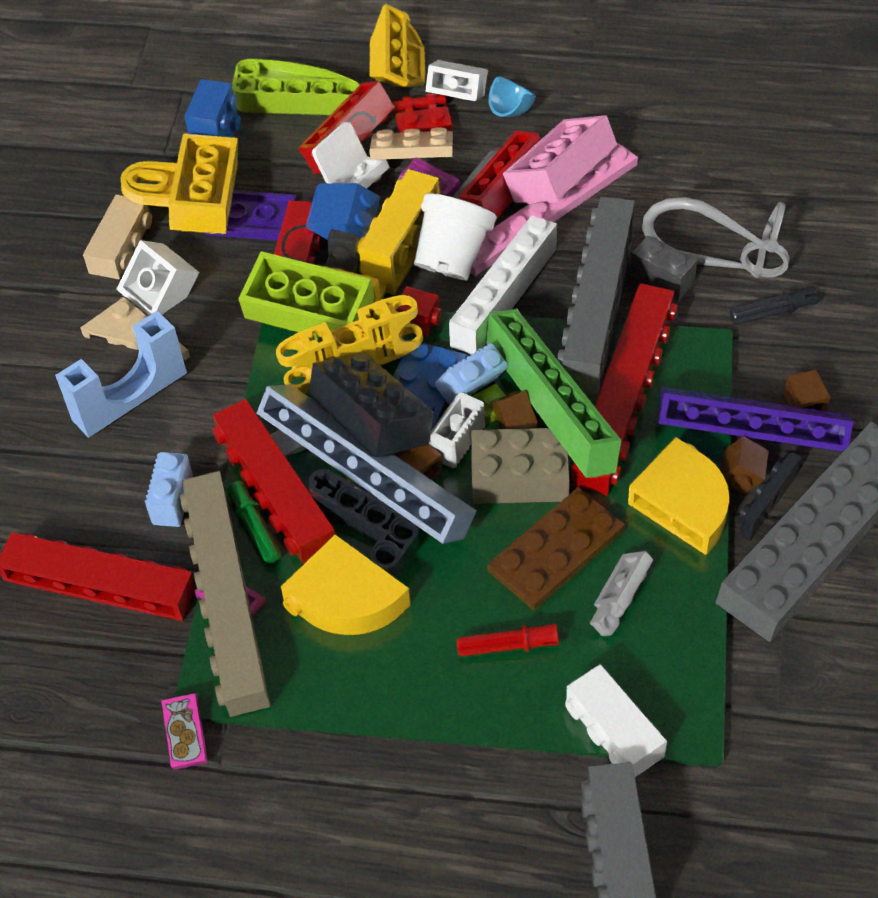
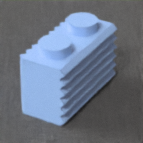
[435,343,508,405]
[144,452,193,527]

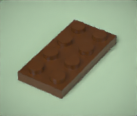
[487,487,625,611]

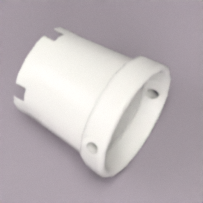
[414,193,497,281]

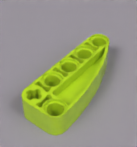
[232,59,359,115]

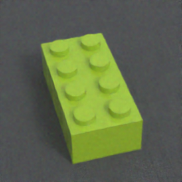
[239,251,375,337]

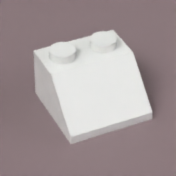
[117,240,199,316]

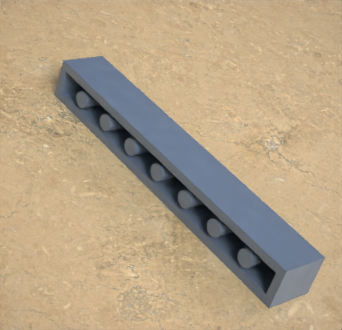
[257,384,476,543]

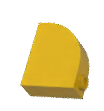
[628,437,729,555]
[281,535,410,635]

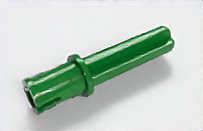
[226,481,281,564]

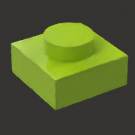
[471,384,505,424]

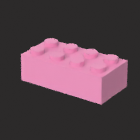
[503,115,617,204]

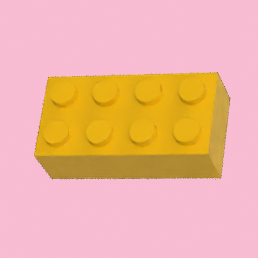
[357,169,440,295]

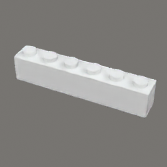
[449,215,557,355]

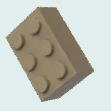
[471,428,569,504]

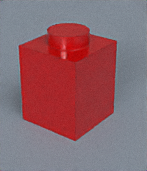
[396,286,443,336]

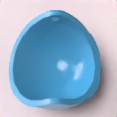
[489,76,536,118]

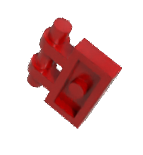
[392,93,452,133]

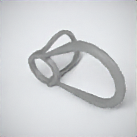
[642,197,790,278]

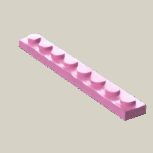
[471,143,638,276]

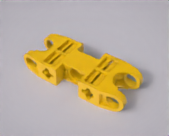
[276,295,423,394]

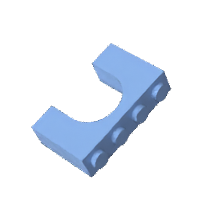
[55,311,187,438]

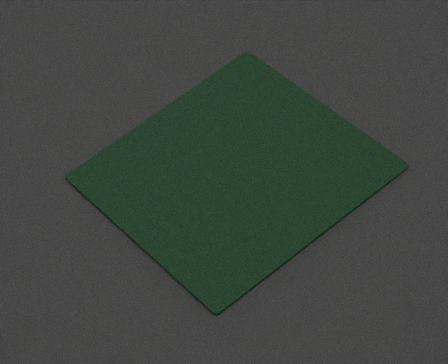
[175,310,733,767]

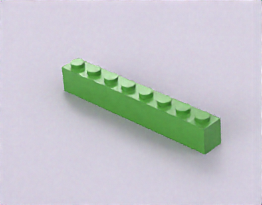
[486,309,621,478]

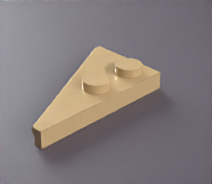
[81,297,190,361]

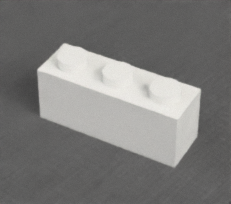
[565,665,667,777]

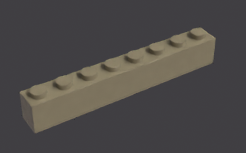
[179,471,270,717]

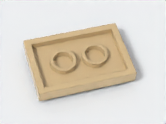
[370,128,453,160]

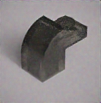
[325,229,360,274]

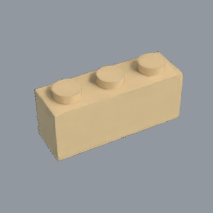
[83,195,152,280]

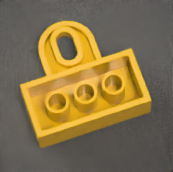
[121,134,238,234]

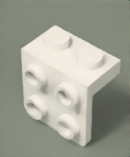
[312,122,390,189]

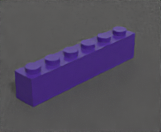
[656,386,854,452]

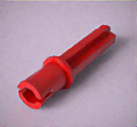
[457,623,559,656]

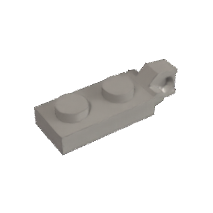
[590,551,653,636]

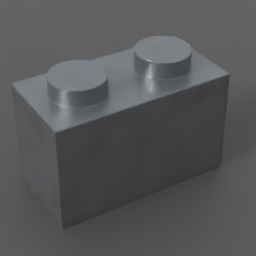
[630,236,697,301]

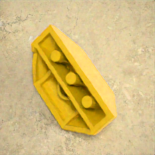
[370,4,425,87]

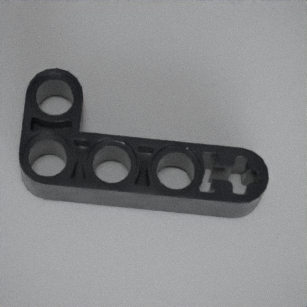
[309,469,418,578]

